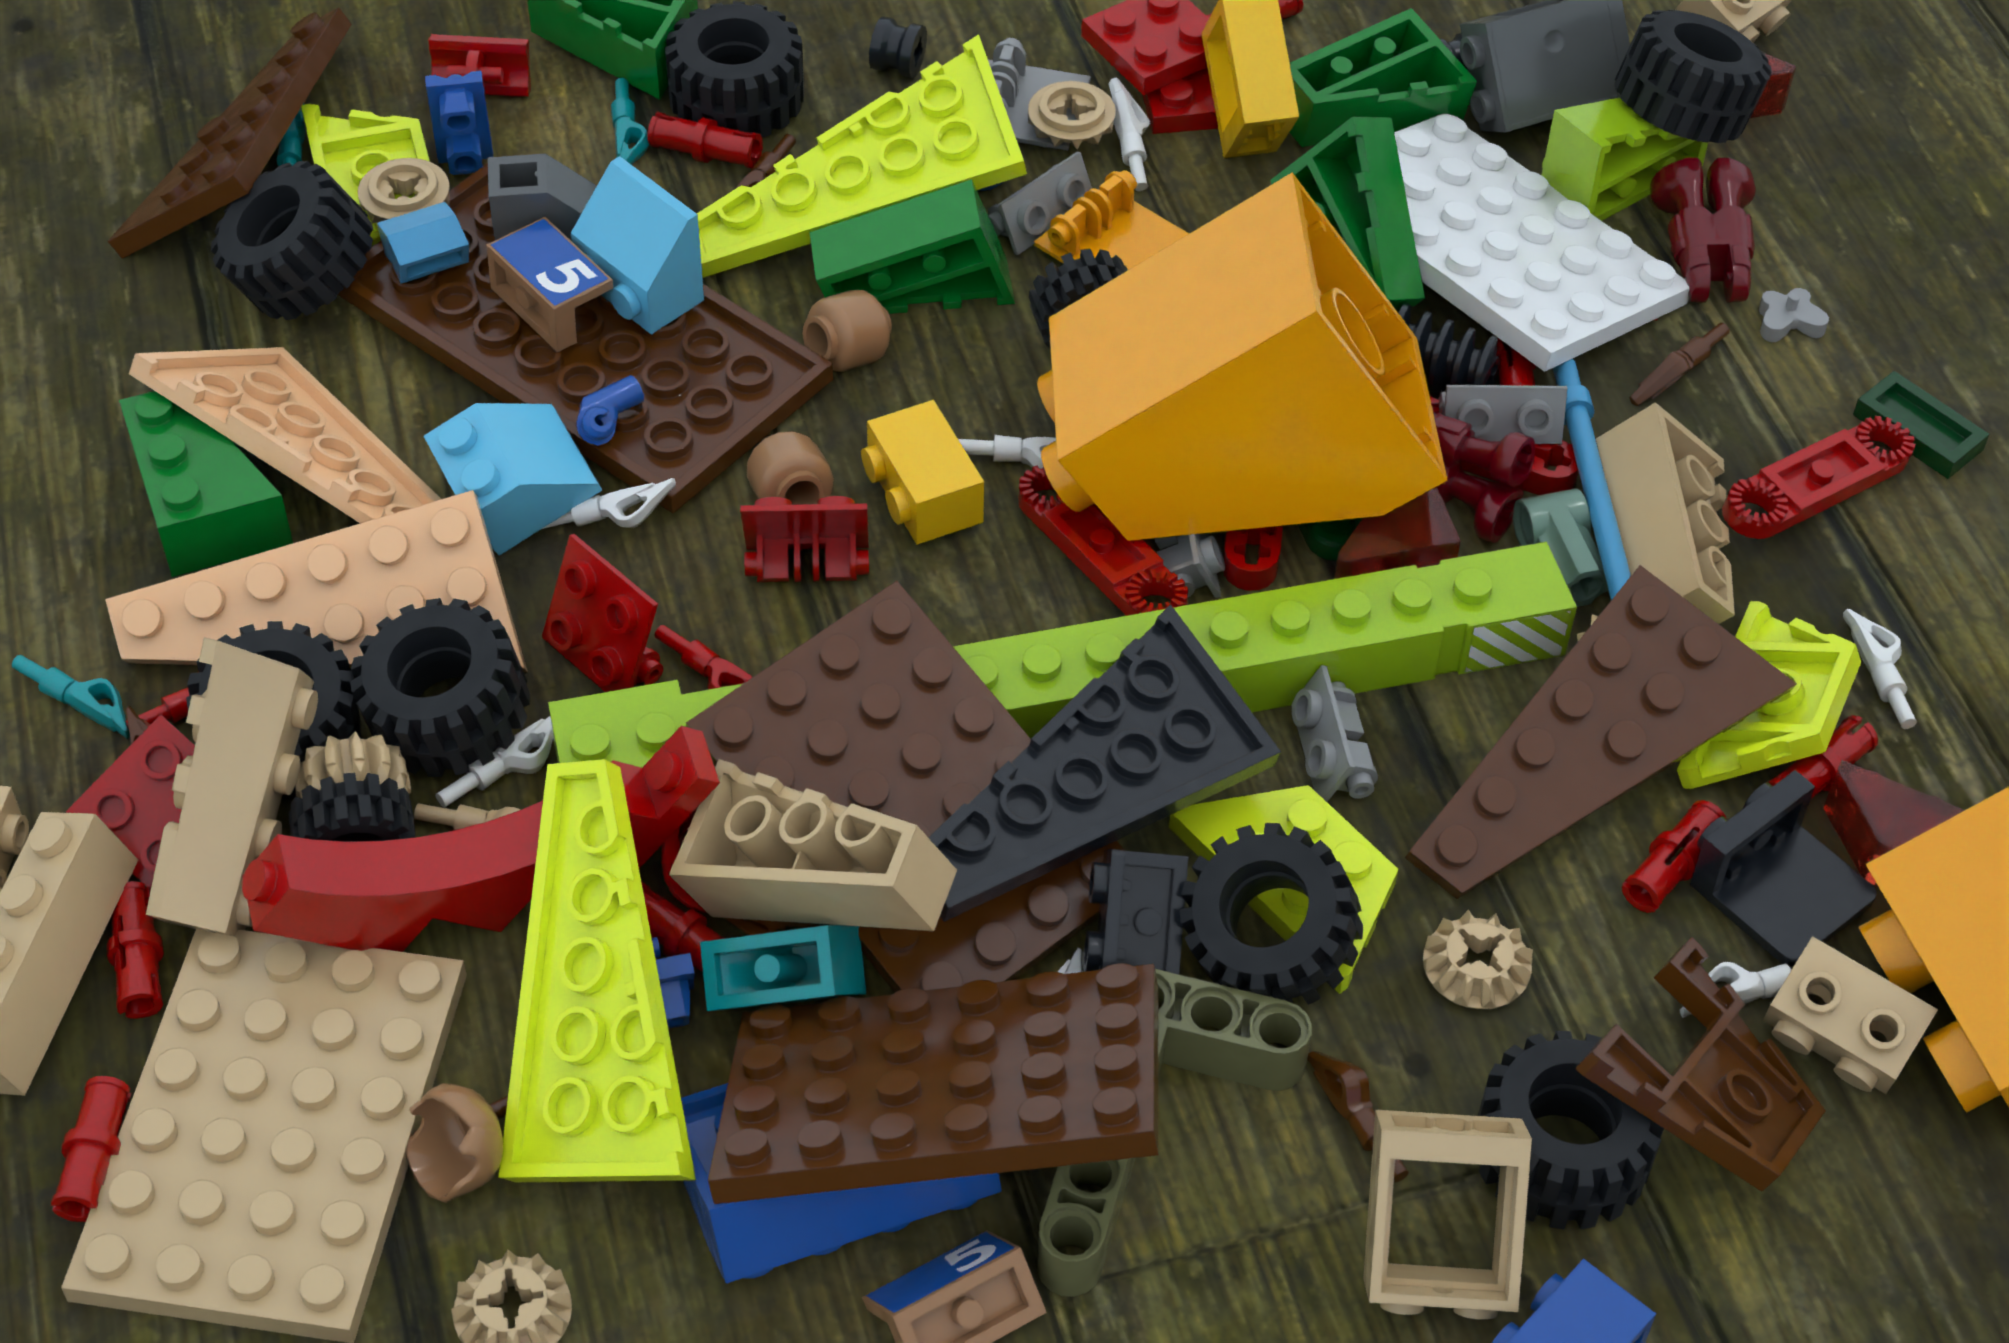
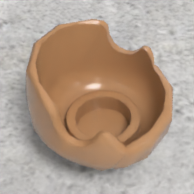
[406,1083,503,1203]

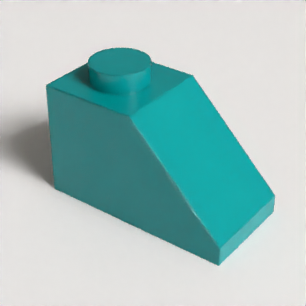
[700,925,866,1011]

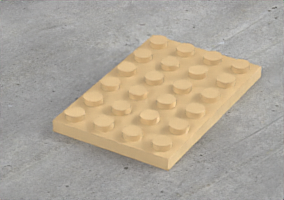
[61,928,467,1343]

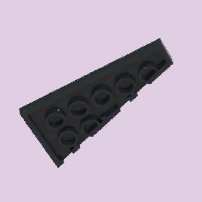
[929,604,1281,922]

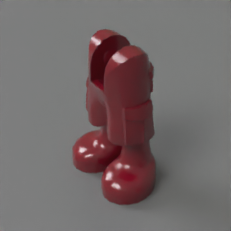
[1650,158,1756,303]
[1418,412,1535,543]

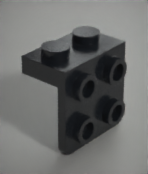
[1690,770,1877,966]

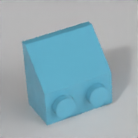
[571,156,704,334]
[424,403,602,556]

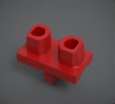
[428,34,531,97]

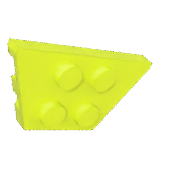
[301,104,430,247]
[1677,601,1861,789]
[1169,785,1398,994]

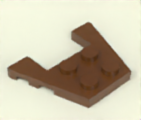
[1575,937,1826,1192]

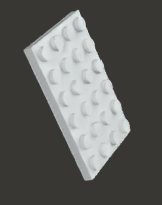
[1394,114,1690,372]

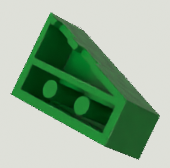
[527,0,698,100]
[1289,8,1477,147]
[1270,117,1425,312]
[809,179,1015,314]
[119,391,293,577]

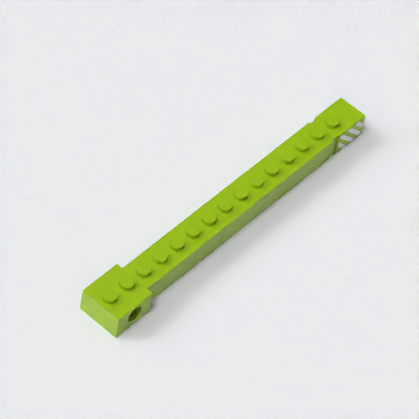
[548,542,1577,767]

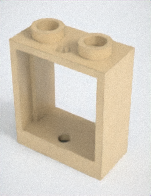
[1363,1110,1532,1319]

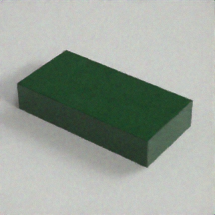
[1853,371,1990,479]

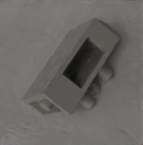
[1460,0,1630,132]

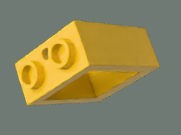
[1201,0,1299,158]

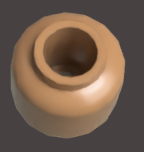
[803,290,892,372]
[747,431,834,505]

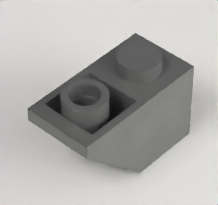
[488,154,597,240]

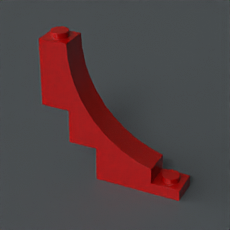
[242,725,720,952]

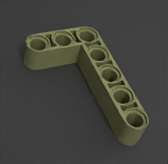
[1037,969,1312,1297]

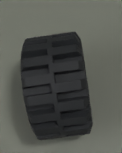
[665,1,804,138]
[1614,10,1772,143]
[211,161,373,320]
[350,598,530,777]
[186,621,361,801]
[1180,823,1363,1005]
[1478,1031,1664,1230]

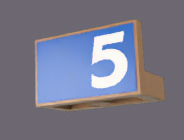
[486,217,613,352]
[862,1230,1047,1343]

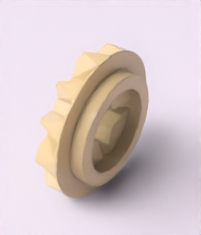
[1028,81,1116,149]
[358,158,450,223]
[1423,910,1533,1009]
[451,1250,572,1343]

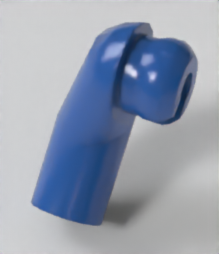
[576,375,644,445]

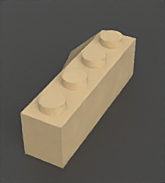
[1596,402,1735,624]
[146,637,318,936]
[669,759,957,931]
[0,812,138,1096]

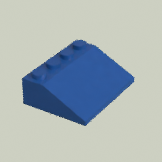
[681,1083,1002,1284]

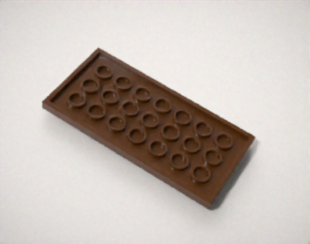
[337,163,833,514]

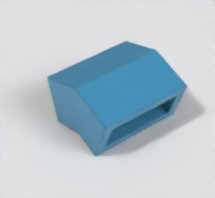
[377,202,469,284]

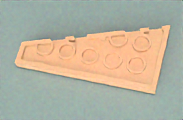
[129,347,441,523]
[105,490,528,672]

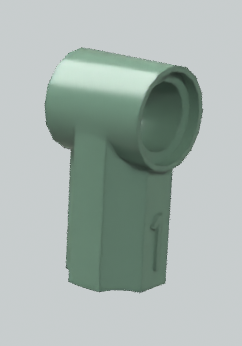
[1513,488,1608,607]

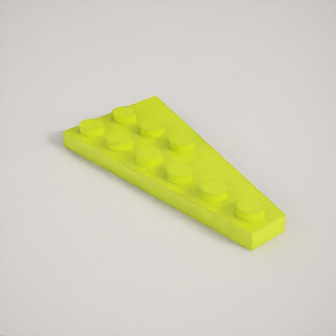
[697,34,1027,278]
[498,759,696,1183]

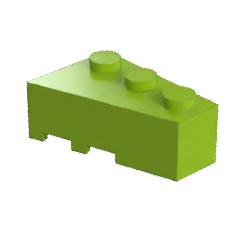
[1542,97,1708,221]

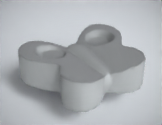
[1758,288,1829,342]

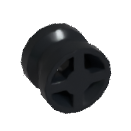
[869,16,927,79]

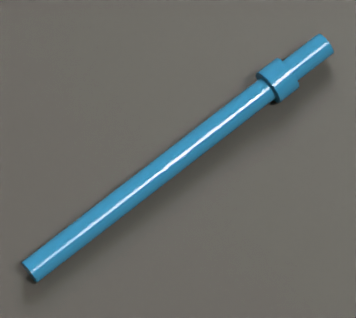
[1553,359,1631,600]

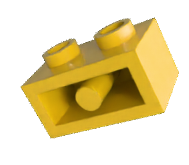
[861,400,984,545]

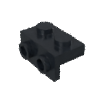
[1083,849,1189,974]

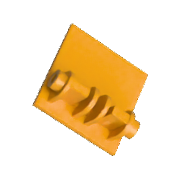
[1034,170,1189,270]

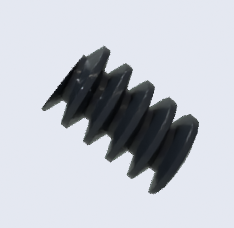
[1398,303,1500,395]

